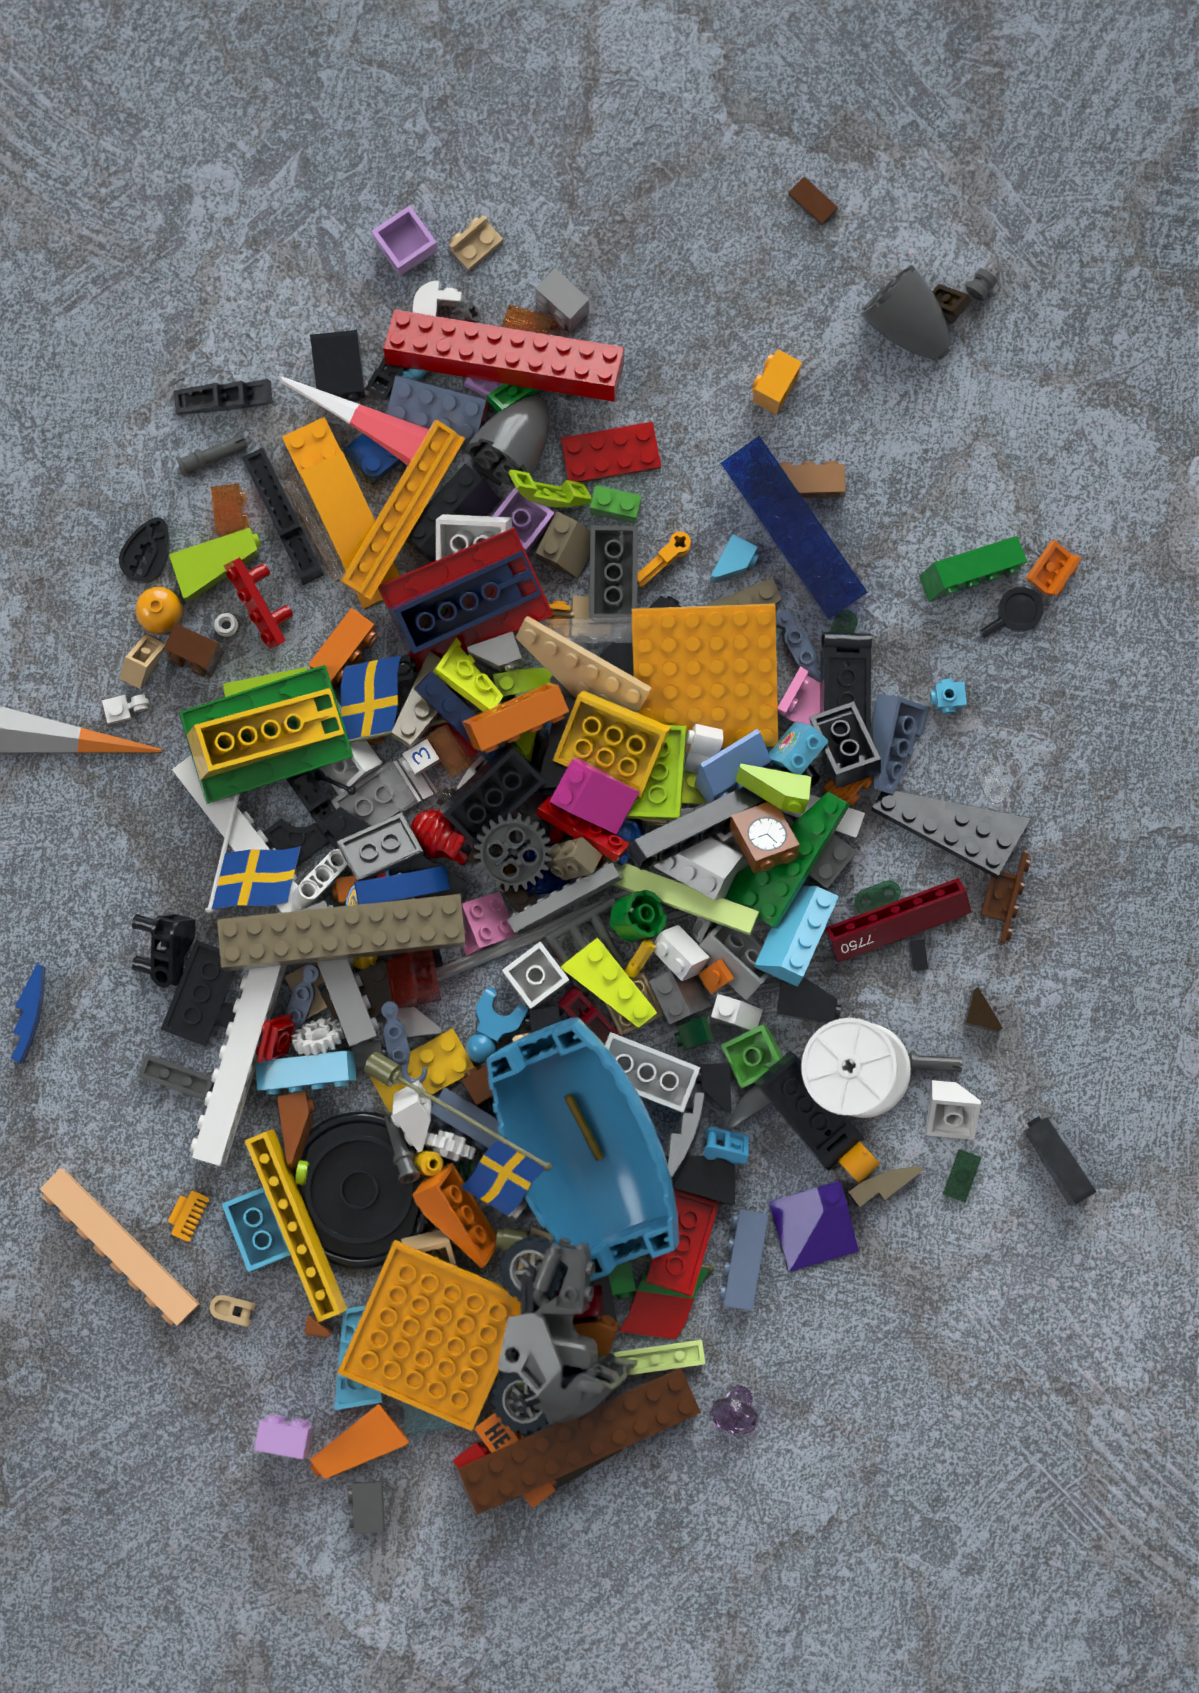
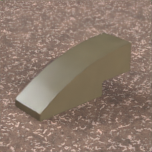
[846,1167,923,1207]

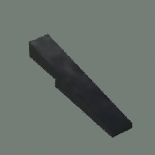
[242,448,324,585]

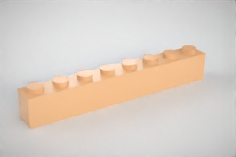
[40,1168,200,1326]

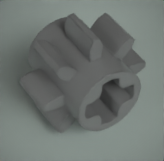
[451,301,480,323]

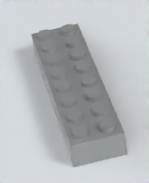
[507,862,624,934]

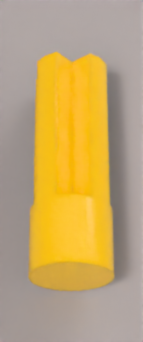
[624,939,656,978]

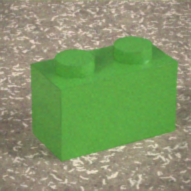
[590,485,641,524]

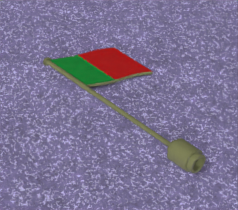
[495,1227,714,1339]

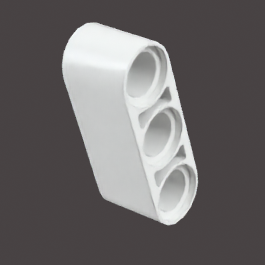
[292,849,347,909]

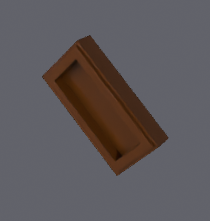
[788,176,838,226]

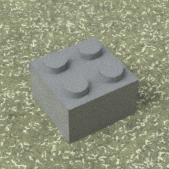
[535,268,589,333]

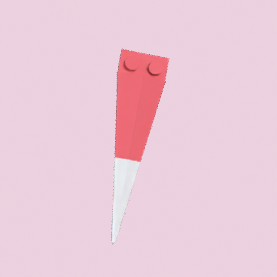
[280,377,449,482]

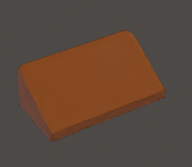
[305,1312,334,1338]

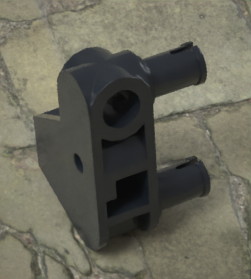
[131,914,196,988]

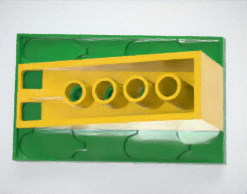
[179,665,353,804]

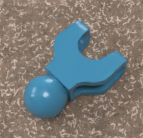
[465,986,528,1063]

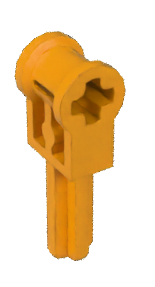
[637,531,691,587]

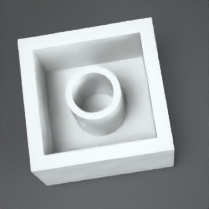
[502,942,570,1010]

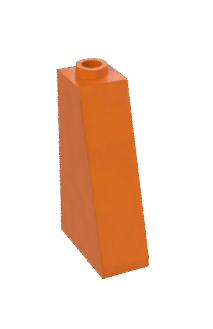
[309,1403,410,1479]

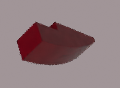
[557,986,621,1045]

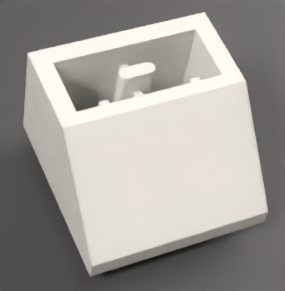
[391,1080,431,1153]

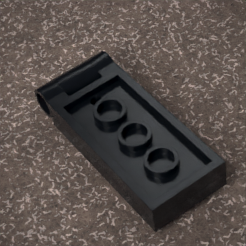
[820,632,872,737]
[754,1051,865,1171]

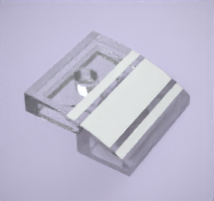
[376,757,441,813]

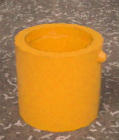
[838,1141,880,1184]

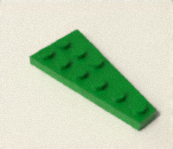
[726,791,850,929]

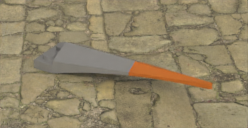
[0,706,162,754]

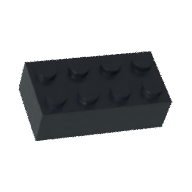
[440,742,546,845]

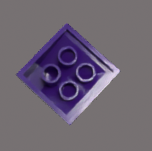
[769,1181,859,1272]

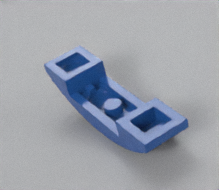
[354,866,450,905]

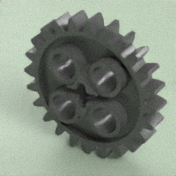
[474,813,552,892]

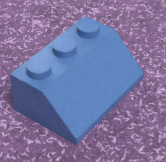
[694,729,771,803]

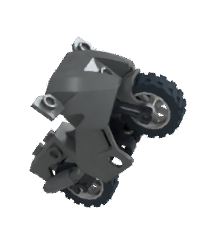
[492,1236,637,1434]

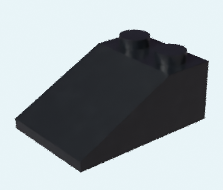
[809,701,881,789]

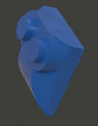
[343,433,402,485]

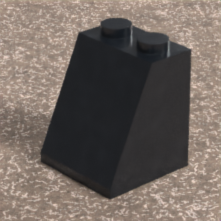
[310,330,366,402]

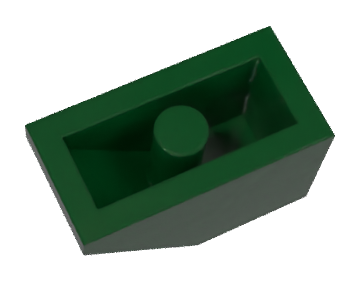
[674,1016,713,1051]

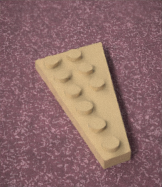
[515,616,652,713]

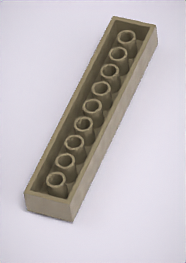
[217,894,465,972]

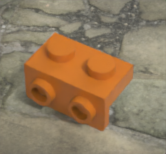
[1025,540,1082,596]

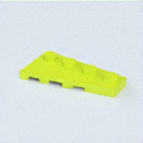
[560,937,657,1028]

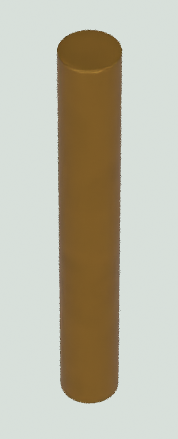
[564,1093,605,1161]

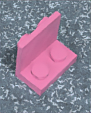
[777,667,820,725]
[461,892,517,956]

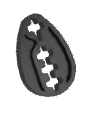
[119,517,170,584]

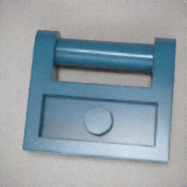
[704,1127,749,1164]

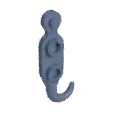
[776,610,820,682]
[285,964,320,1035]
[382,1001,427,1083]

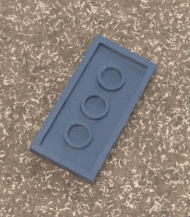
[386,375,487,443]

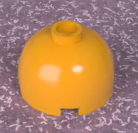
[135,587,183,635]

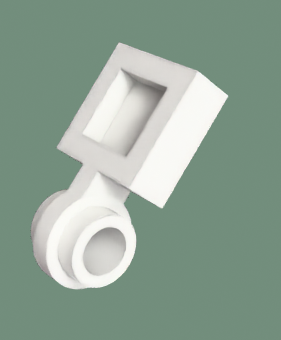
[102,695,149,725]

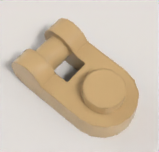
[210,1295,256,1327]

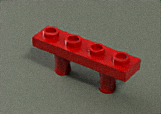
[223,557,293,649]
[536,796,630,867]

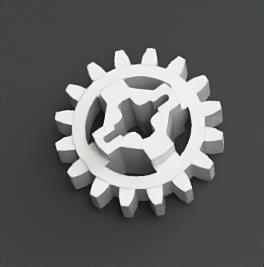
[292,1018,345,1056]
[424,1130,476,1162]

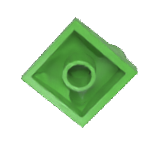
[721,1024,783,1089]

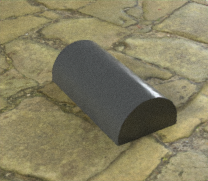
[589,525,638,624]

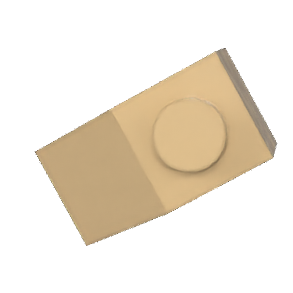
[119,634,165,689]

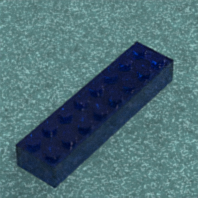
[719,435,868,620]

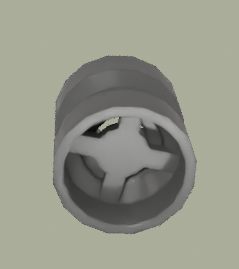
[965,268,998,301]

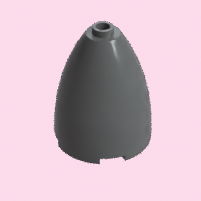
[860,265,951,360]
[466,395,550,489]

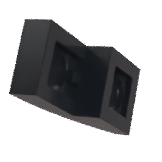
[365,356,407,401]

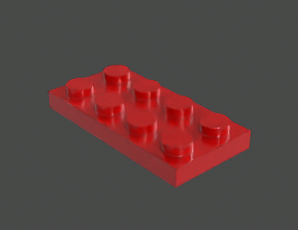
[561,421,661,483]
[645,1188,719,1297]

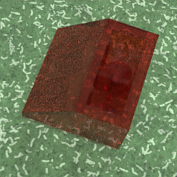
[385,950,441,1009]

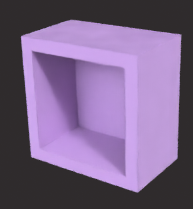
[371,205,438,277]

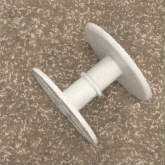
[801,1018,911,1118]

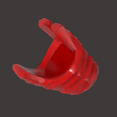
[410,808,474,866]

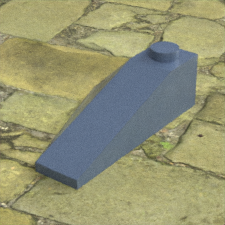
[872,694,929,794]

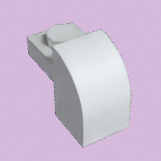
[413,281,462,316]

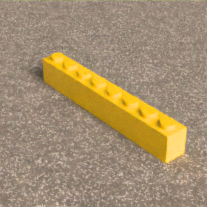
[245,1129,348,1322]

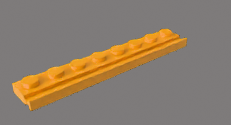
[340,420,465,600]

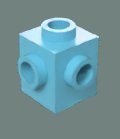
[930,679,967,714]

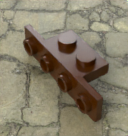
[980,850,1031,946]

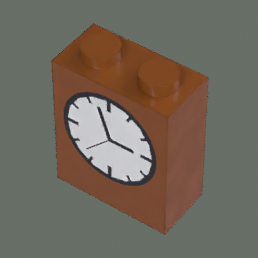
[729,802,799,873]

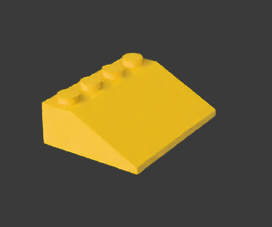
[553,690,671,798]

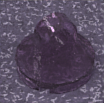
[709,1385,759,1434]

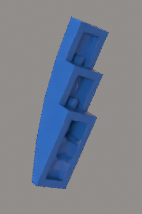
[11,963,45,1064]

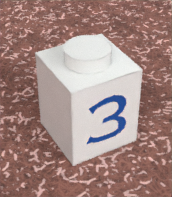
[401,739,440,777]

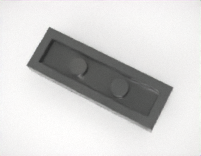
[138,1054,214,1100]

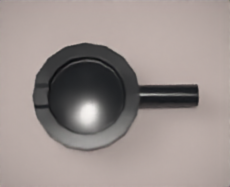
[979,587,1043,638]

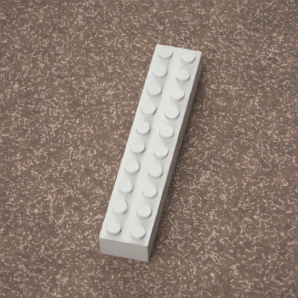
[190,965,287,1167]

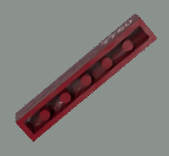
[825,878,972,963]

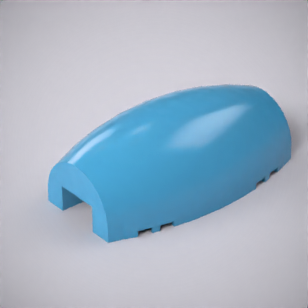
[487,1017,679,1281]

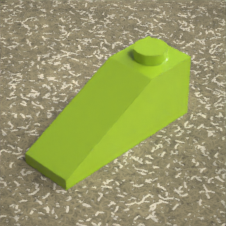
[493,667,553,702]
[735,764,811,814]

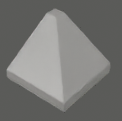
[690,917,713,943]

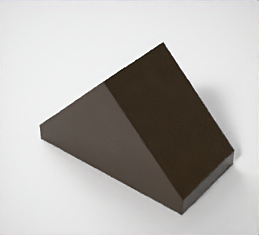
[963,987,1003,1033]

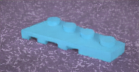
[334,1305,383,1410]

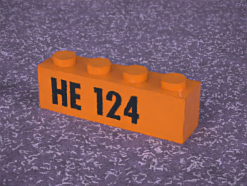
[474,1412,557,1508]

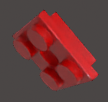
[256,1013,295,1063]

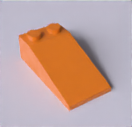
[412,1163,497,1268]

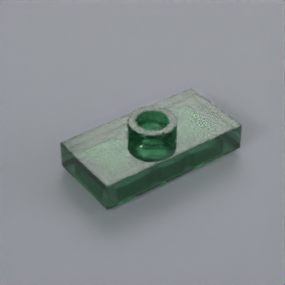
[942,1149,982,1203]

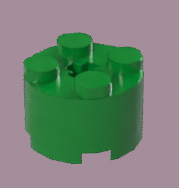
[609,890,667,943]

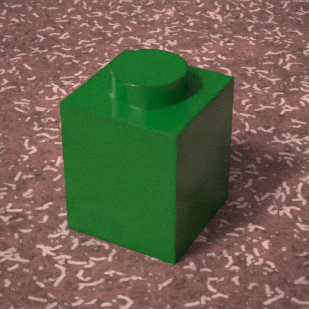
[608,1262,636,1299]

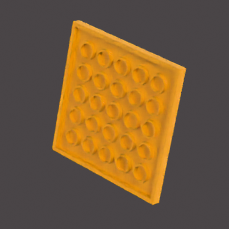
[631,604,778,748]
[337,1240,521,1431]

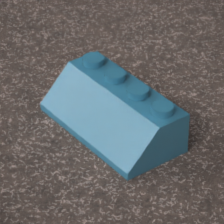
[754,886,839,987]

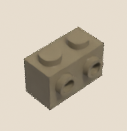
[544,837,602,880]

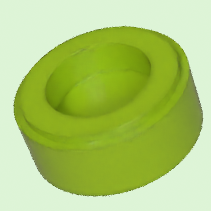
[296,1160,309,1186]

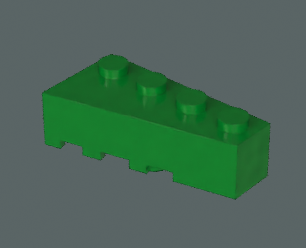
[919,536,1028,602]

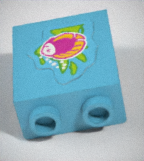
[768,721,828,775]

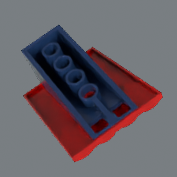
[378,527,554,672]

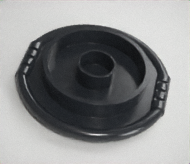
[292,1111,431,1269]

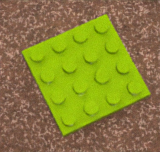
[625,725,687,820]

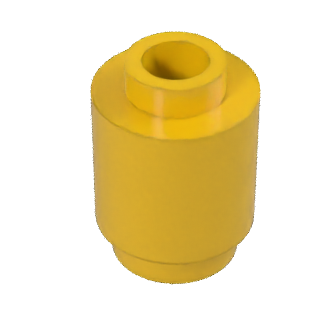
[414,1150,443,1176]

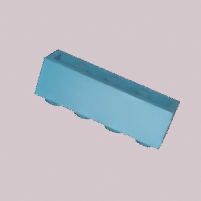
[255,1051,357,1095]

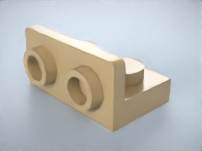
[449,215,503,272]

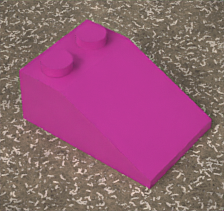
[550,757,639,834]

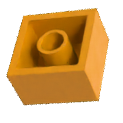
[751,349,802,415]

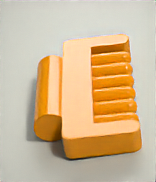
[168,1191,210,1242]

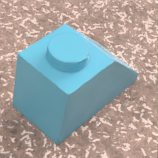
[710,534,759,582]

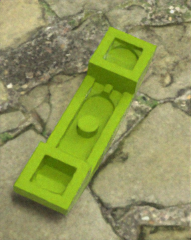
[508,470,592,508]

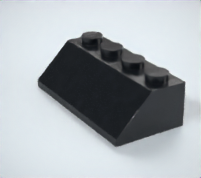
[406,464,501,562]

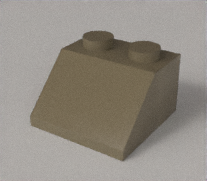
[535,511,590,579]

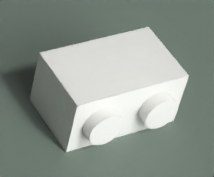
[653,925,710,981]

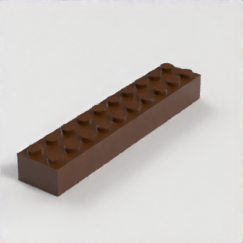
[455,1368,701,1515]

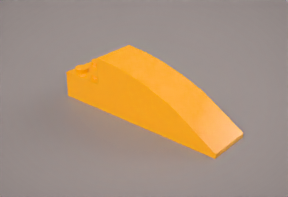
[282,417,400,609]

